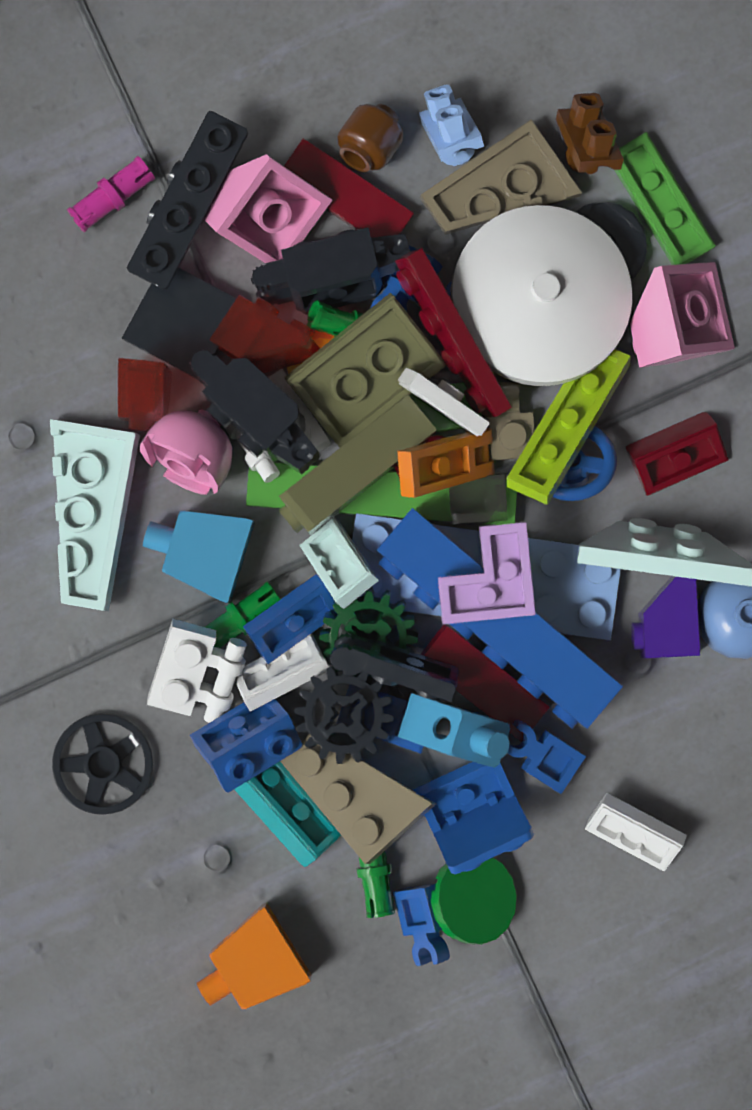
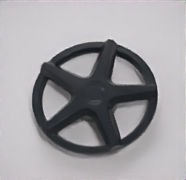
[52,713,153,815]

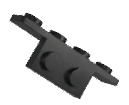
[127,111,248,290]

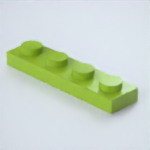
[507,349,631,505]

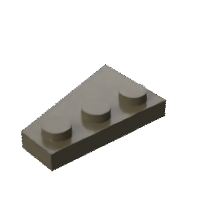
[420,120,582,235]
[280,734,436,864]

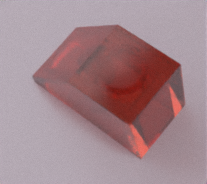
[118,358,173,432]

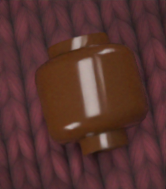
[337,104,404,172]

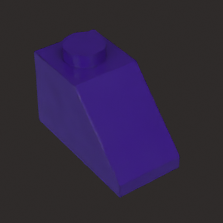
[631,576,700,658]

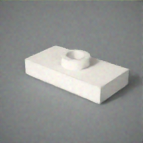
[398,367,490,436]
[235,633,329,711]
[585,793,687,871]

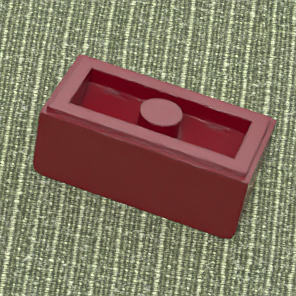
[626,412,729,496]

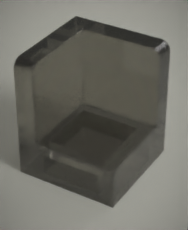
[449,475,508,526]

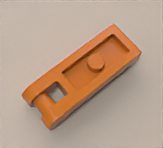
[397,428,495,498]

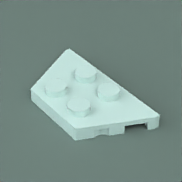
[577,518,752,586]

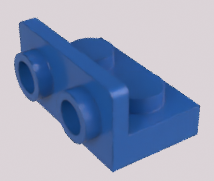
[189,699,302,792]

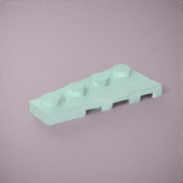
[50,419,140,612]

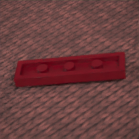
[395,248,512,418]

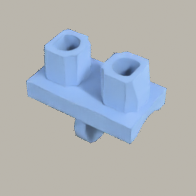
[419,84,484,166]

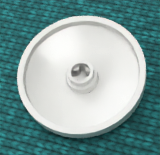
[451,205,632,386]

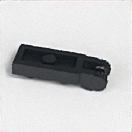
[330,632,460,702]

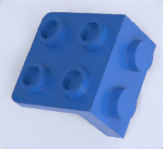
[413,762,534,874]

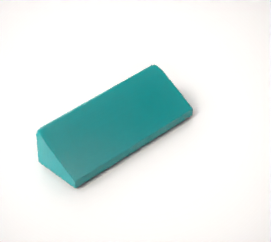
[234,761,341,867]

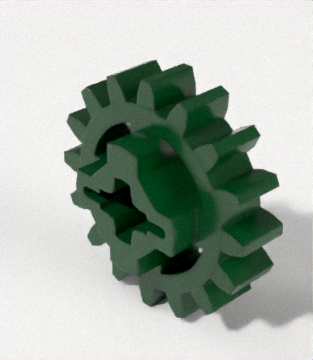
[319,586,418,685]

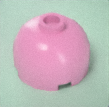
[140,410,232,495]

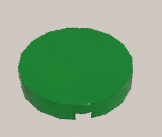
[431,858,517,945]

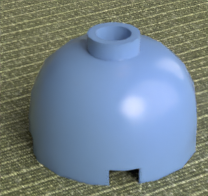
[697,581,752,659]

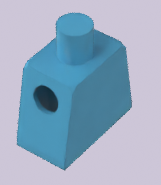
[143,511,255,604]
[398,693,510,768]

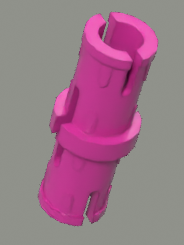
[66,156,155,233]

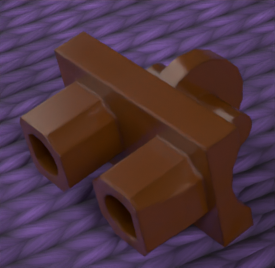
[556,93,624,174]

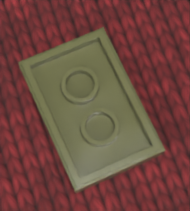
[284,293,447,448]

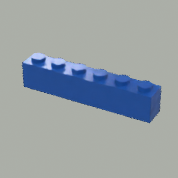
[377,508,623,729]

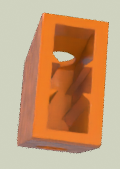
[197,902,312,1010]

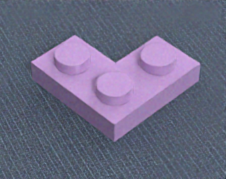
[438,522,536,624]

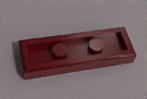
[284,138,414,238]
[420,624,550,742]

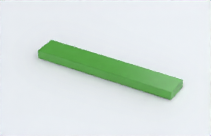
[246,463,517,525]

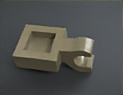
[488,381,535,460]

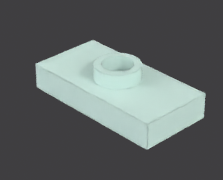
[299,517,379,609]

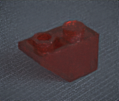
[210,295,321,373]

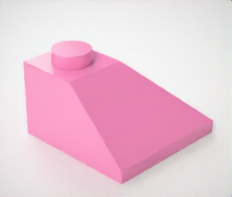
[204,154,332,263]
[630,262,735,368]

